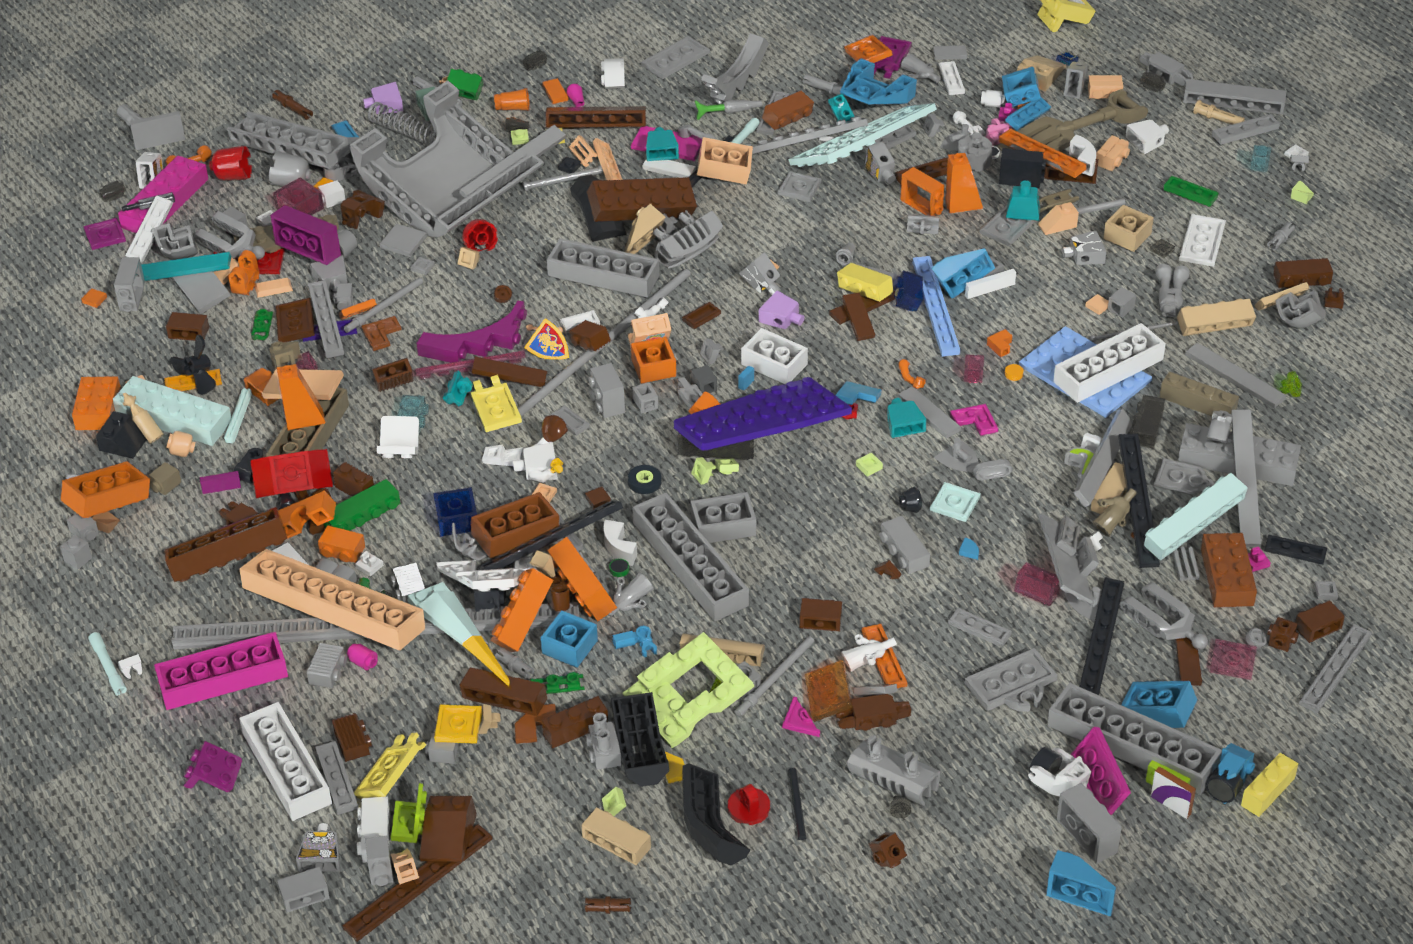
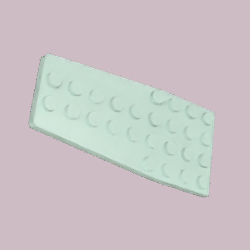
[788,103,937,167]

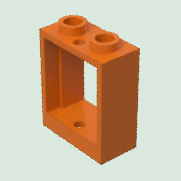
[901,167,944,216]

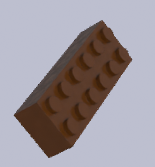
[587,177,697,222]
[164,507,288,582]

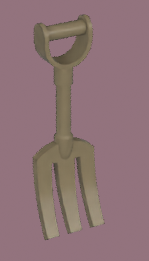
[998,89,1148,151]

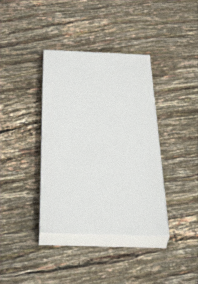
[1179,214,1226,267]

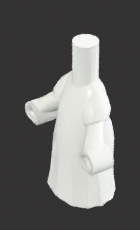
[841,634,897,672]

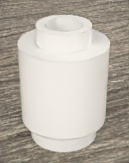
[981,90,1005,108]

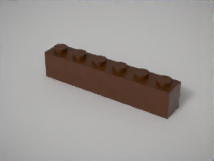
[546,106,646,128]

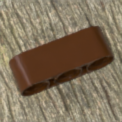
[544,571,570,611]

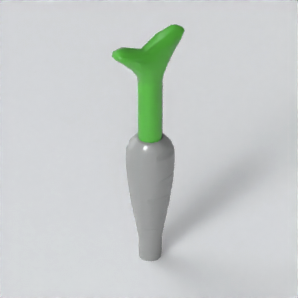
[695,100,762,120]

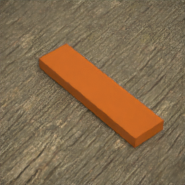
[862,624,907,688]

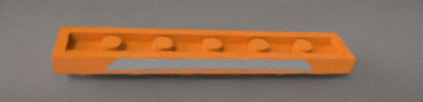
[999,128,1087,178]

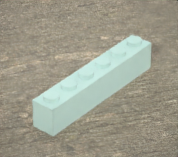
[1144,473,1248,561]

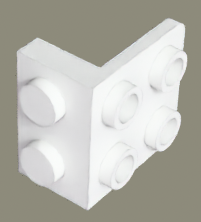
[377,416,419,458]

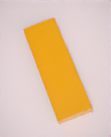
[164,369,222,391]

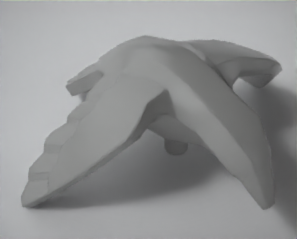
[452,523,488,561]

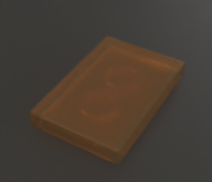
[805,660,853,722]

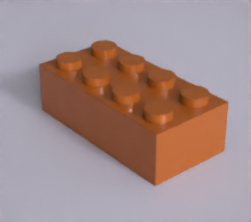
[471,492,559,558]
[1201,533,1257,607]

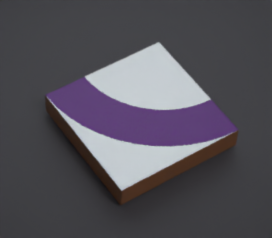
[1151,767,1196,819]

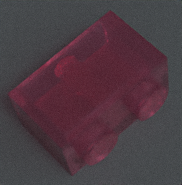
[1014,562,1060,606]

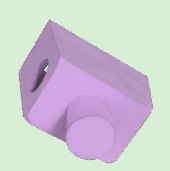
[363,82,403,114]
[759,291,804,329]

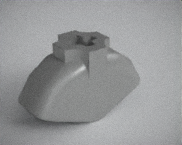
[1207,410,1233,443]

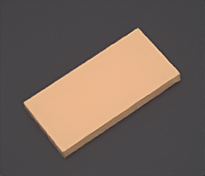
[262,369,344,400]

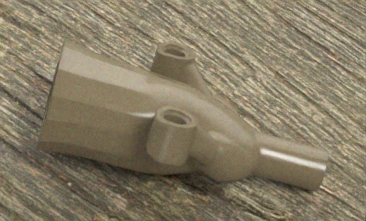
[1092,488,1137,537]

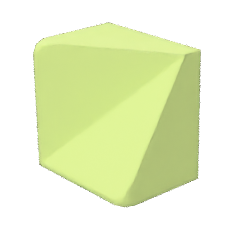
[1291,181,1314,204]

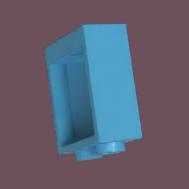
[1002,66,1041,107]

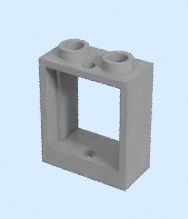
[114,257,145,312]

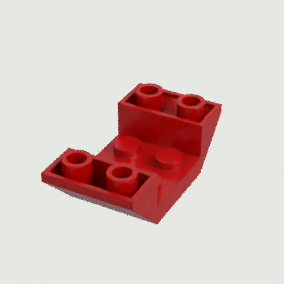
[250,449,333,498]

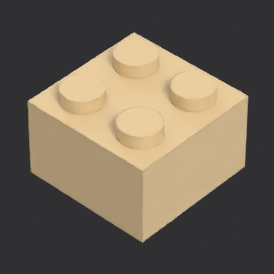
[1104,205,1154,252]

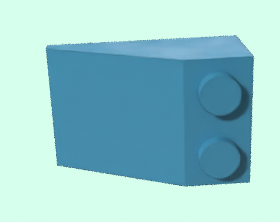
[931,248,995,298]
[1121,681,1197,728]
[1046,850,1116,916]

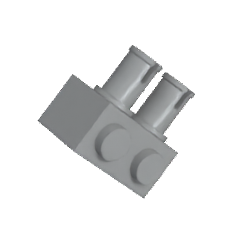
[586,713,621,770]

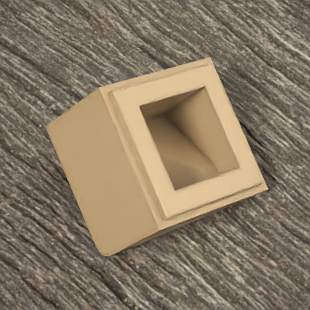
[530,550,555,577]

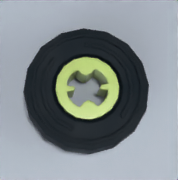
[628,465,662,494]

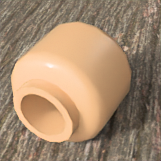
[166,431,196,457]

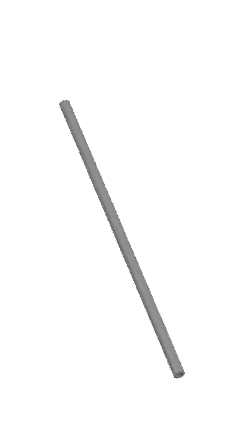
[500,269,691,431]

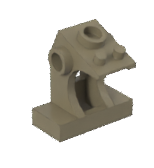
[269,341,302,370]

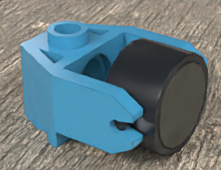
[1206,743,1255,804]

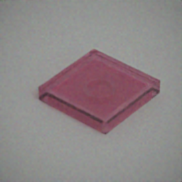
[1210,639,1257,680]

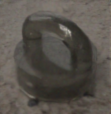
[890,795,911,818]

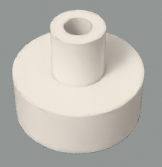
[1088,531,1103,551]

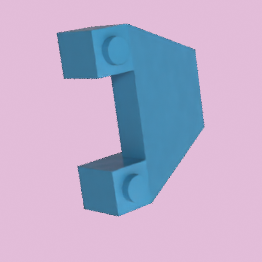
[840,58,917,104]

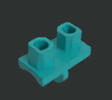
[828,94,855,121]
[443,370,473,407]

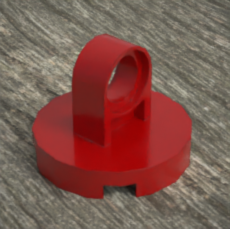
[728,783,770,825]

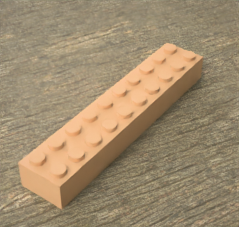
[240,549,425,650]

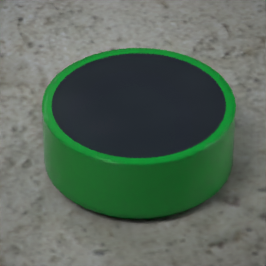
[609,559,629,577]

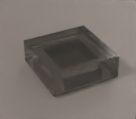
[1150,239,1175,258]

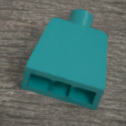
[646,127,679,161]
[1006,181,1040,221]
[887,398,926,438]

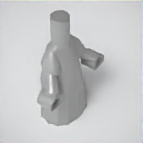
[901,54,940,83]
[608,572,654,617]

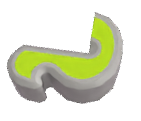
[1064,447,1095,486]

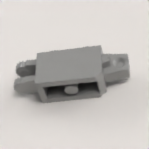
[1140,52,1193,86]

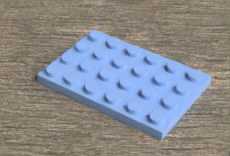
[1019,326,1152,418]

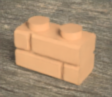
[1087,75,1123,99]
[1096,135,1130,171]

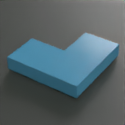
[835,381,882,405]

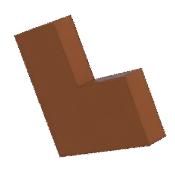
[361,316,401,351]

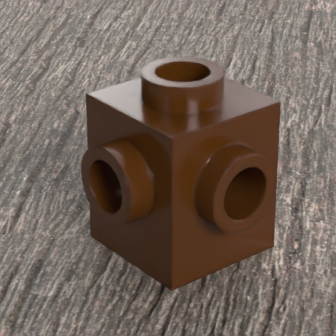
[1267,617,1299,652]
[868,832,907,868]

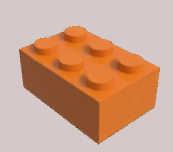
[72,376,121,430]

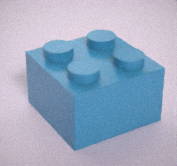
[541,610,598,668]

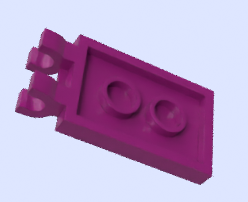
[874,36,912,79]

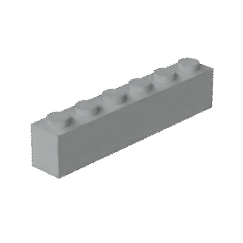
[1183,79,1286,115]

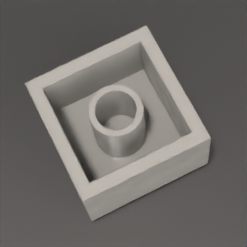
[588,363,625,418]

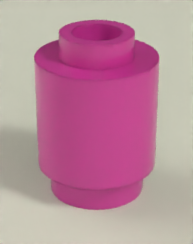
[347,644,378,670]

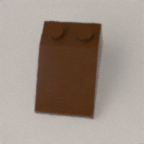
[419,796,477,862]

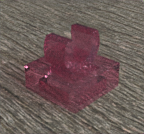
[296,351,318,370]

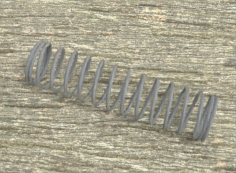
[368,102,436,145]

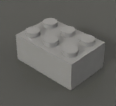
[691,492,756,543]
[1057,783,1122,864]

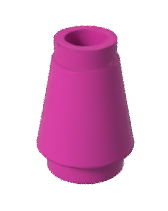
[567,84,585,107]

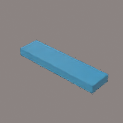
[1005,97,1051,131]

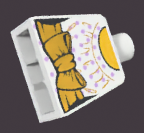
[136,152,163,189]

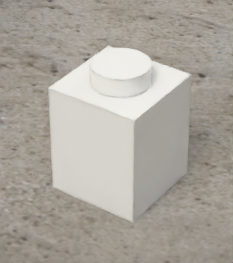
[317,180,345,208]

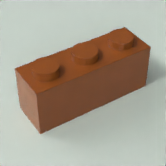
[762,91,814,130]

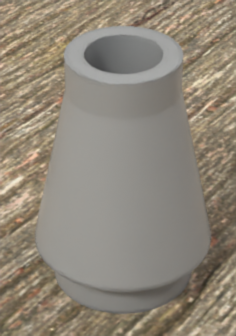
[836,243,856,265]

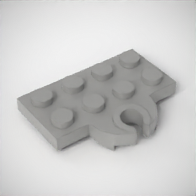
[964,648,1057,712]

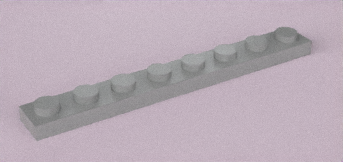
[742,116,868,154]

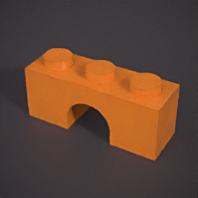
[278,490,336,538]

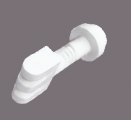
[953,111,985,136]

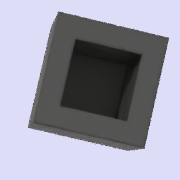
[691,365,717,394]

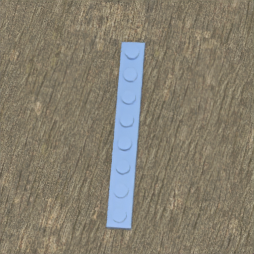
[912,256,960,357]

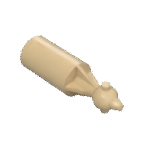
[123,393,164,444]

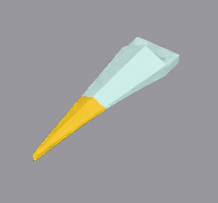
[408,582,510,685]

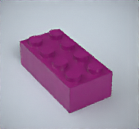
[270,205,341,265]

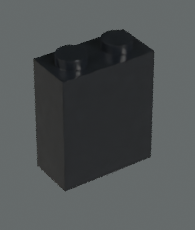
[999,148,1046,189]

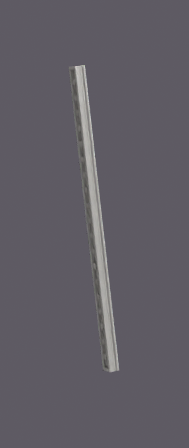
[172,602,579,649]

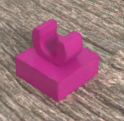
[998,103,1017,122]
[1248,547,1271,572]

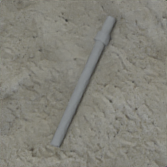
[344,277,423,333]
[735,636,814,717]

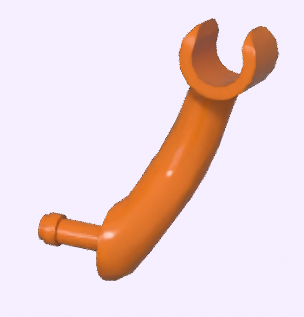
[899,359,926,389]

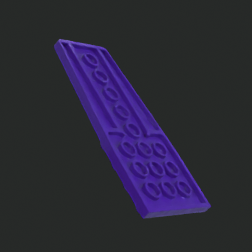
[674,377,852,450]

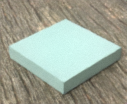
[930,482,981,522]

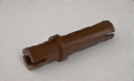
[272,90,313,120]

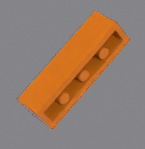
[490,568,553,652]

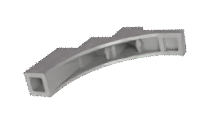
[701,33,769,104]

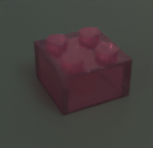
[273,177,324,216]

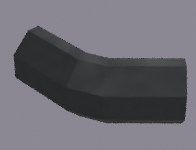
[570,174,626,242]
[611,692,669,787]
[682,763,750,865]

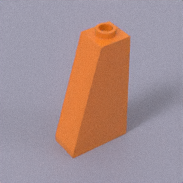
[945,153,983,213]
[277,364,326,430]

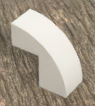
[1069,135,1096,176]
[604,520,637,566]

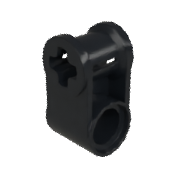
[233,448,264,484]

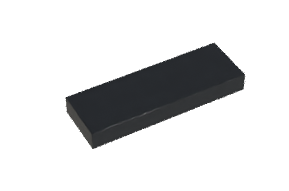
[1264,534,1327,565]

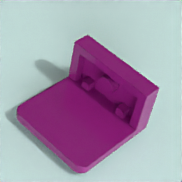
[184,741,242,792]

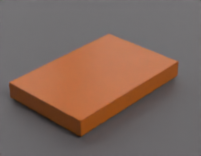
[844,35,893,63]

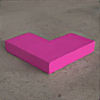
[950,404,999,436]

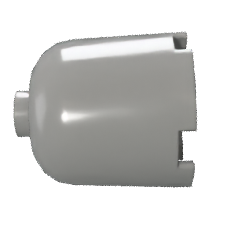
[269,151,312,188]

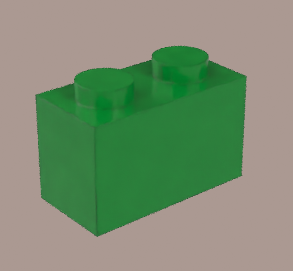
[447,69,483,101]

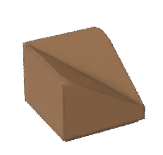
[92,511,120,533]

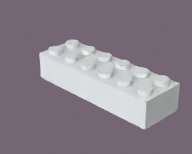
[1053,323,1166,403]
[239,702,332,821]

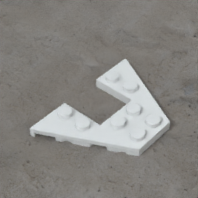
[436,556,552,591]

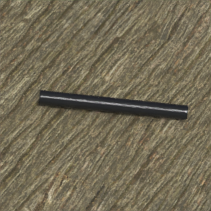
[788,768,806,840]

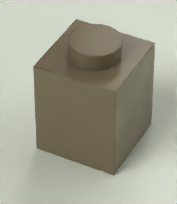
[149,462,181,495]

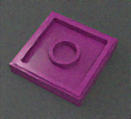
[83,218,126,250]

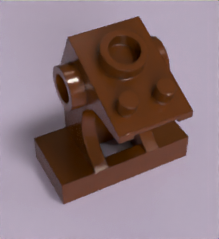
[340,190,385,229]

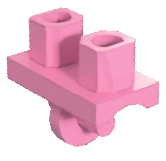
[984,118,1014,146]

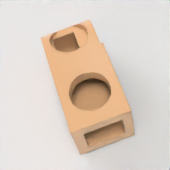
[391,848,419,884]

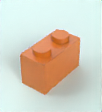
[318,526,365,563]

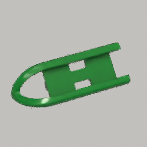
[251,309,273,341]
[530,672,585,694]

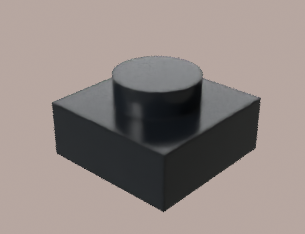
[558,157,581,173]

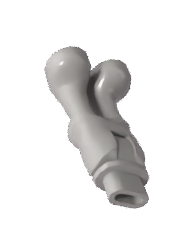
[1155,264,1190,317]

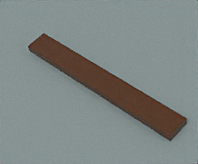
[342,824,493,942]

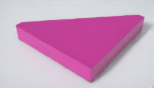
[782,696,821,737]

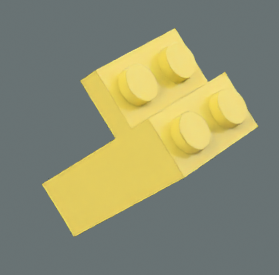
[1037,0,1096,32]

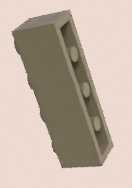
[1160,372,1239,416]

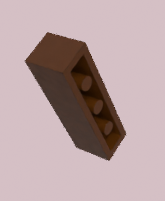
[459,667,548,716]

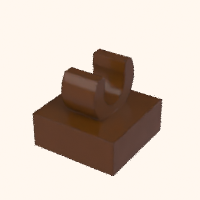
[1324,288,1344,309]

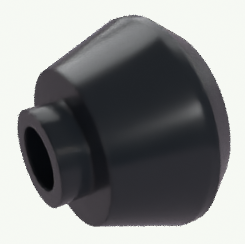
[899,487,922,513]

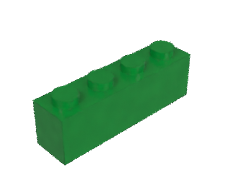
[324,479,401,531]

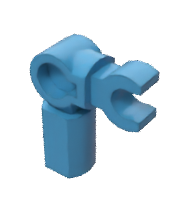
[612,626,657,657]

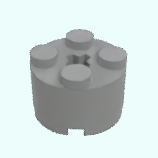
[958,132,992,171]

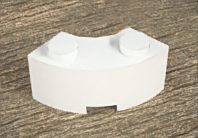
[601,58,625,89]

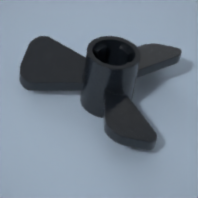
[170,335,216,395]

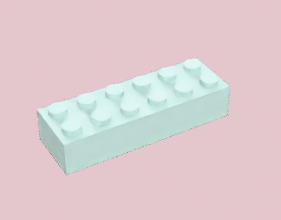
[113,376,231,446]

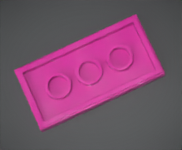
[631,126,702,161]
[1070,727,1131,815]

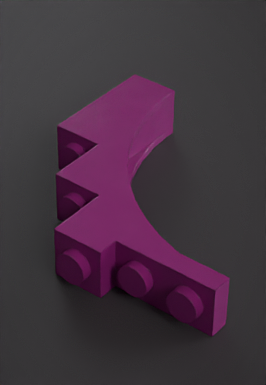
[416,300,527,363]

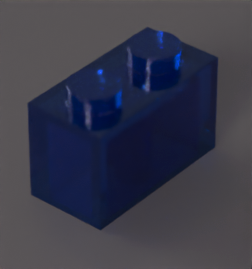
[894,270,923,311]

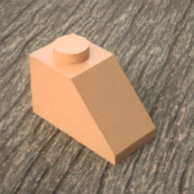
[1038,202,1079,235]

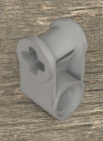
[324,157,358,182]

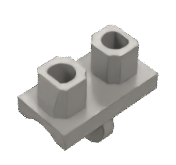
[907,214,940,234]

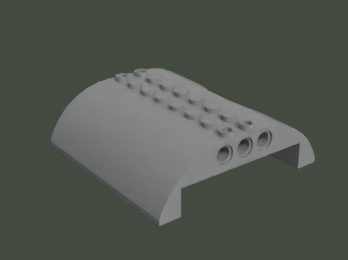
[350,80,544,237]

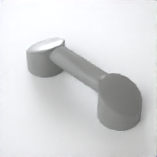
[678,124,716,139]

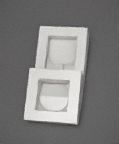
[482,445,524,466]

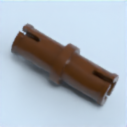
[585,896,631,914]

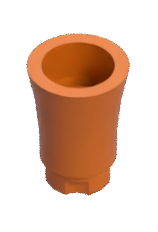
[494,88,530,111]

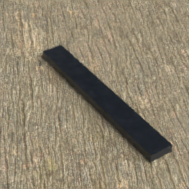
[1118,434,1160,568]
[476,499,623,570]
[1079,577,1125,695]

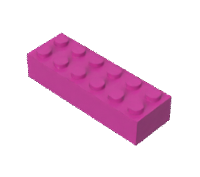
[118,156,208,233]
[154,632,288,710]

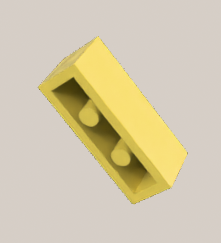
[837,263,893,302]
[1241,753,1298,817]

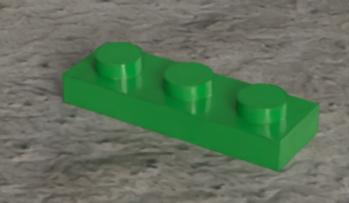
[1163,176,1219,207]

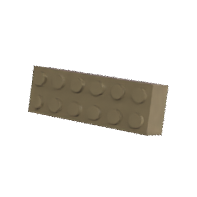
[265,387,349,457]

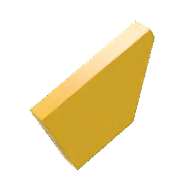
[665,752,685,784]

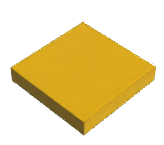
[434,705,482,743]

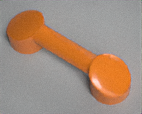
[165,145,212,165]

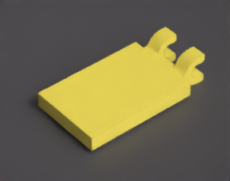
[471,375,522,432]
[354,733,426,799]

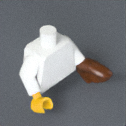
[513,415,568,483]

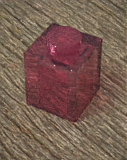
[964,354,984,383]

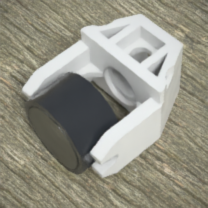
[1028,746,1091,797]

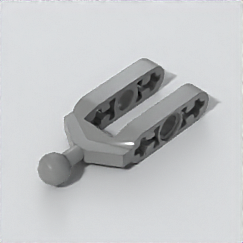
[194,211,265,259]
[1120,582,1208,650]

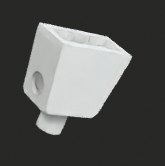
[1126,120,1169,154]

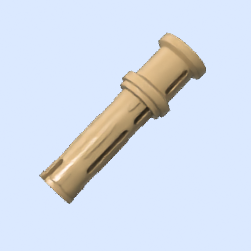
[1193,100,1245,125]

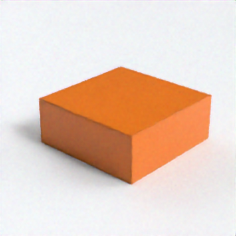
[81,288,107,308]

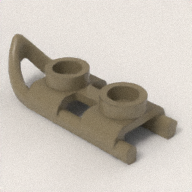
[1039,188,1079,213]

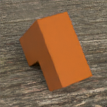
[987,329,1012,357]

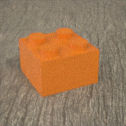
[631,337,676,384]

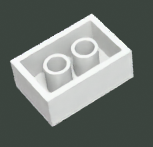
[741,328,808,384]

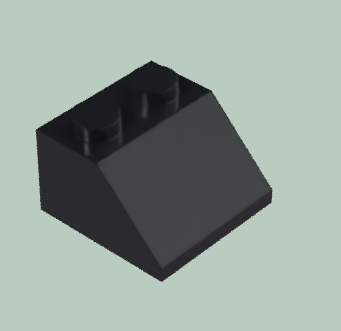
[96,411,147,459]

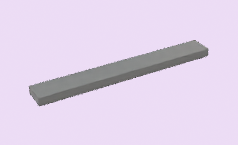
[459,125,566,198]
[1073,408,1133,507]
[1231,410,1261,547]

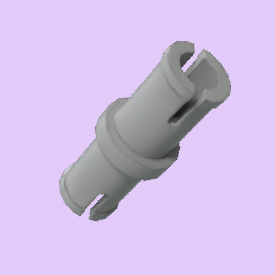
[1267,222,1295,251]
[495,647,534,680]

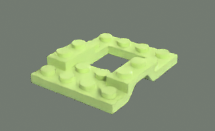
[622,632,754,748]

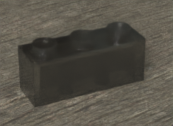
[1130,395,1166,449]

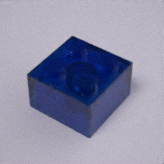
[433,487,477,537]

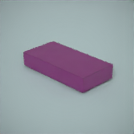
[200,471,241,494]

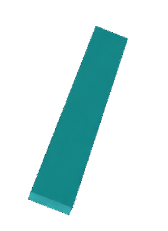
[136,252,231,281]

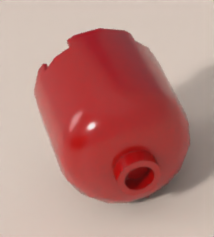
[209,146,252,181]

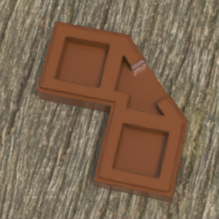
[515,704,556,744]

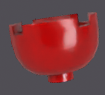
[462,219,498,252]

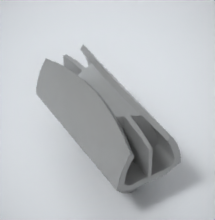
[653,210,723,269]
[847,735,941,806]

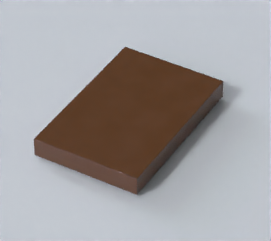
[276,298,315,343]

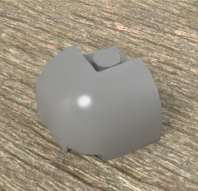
[153,223,198,260]
[1275,290,1326,329]

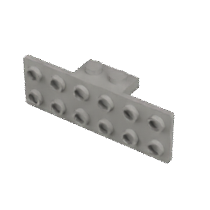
[1039,513,1099,604]

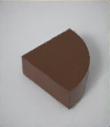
[874,560,902,579]

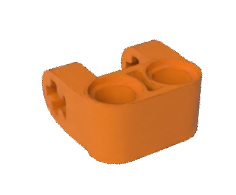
[229,250,259,296]

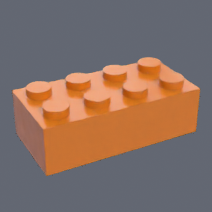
[61,461,150,518]
[547,537,617,622]

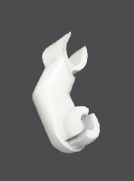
[634,297,668,319]

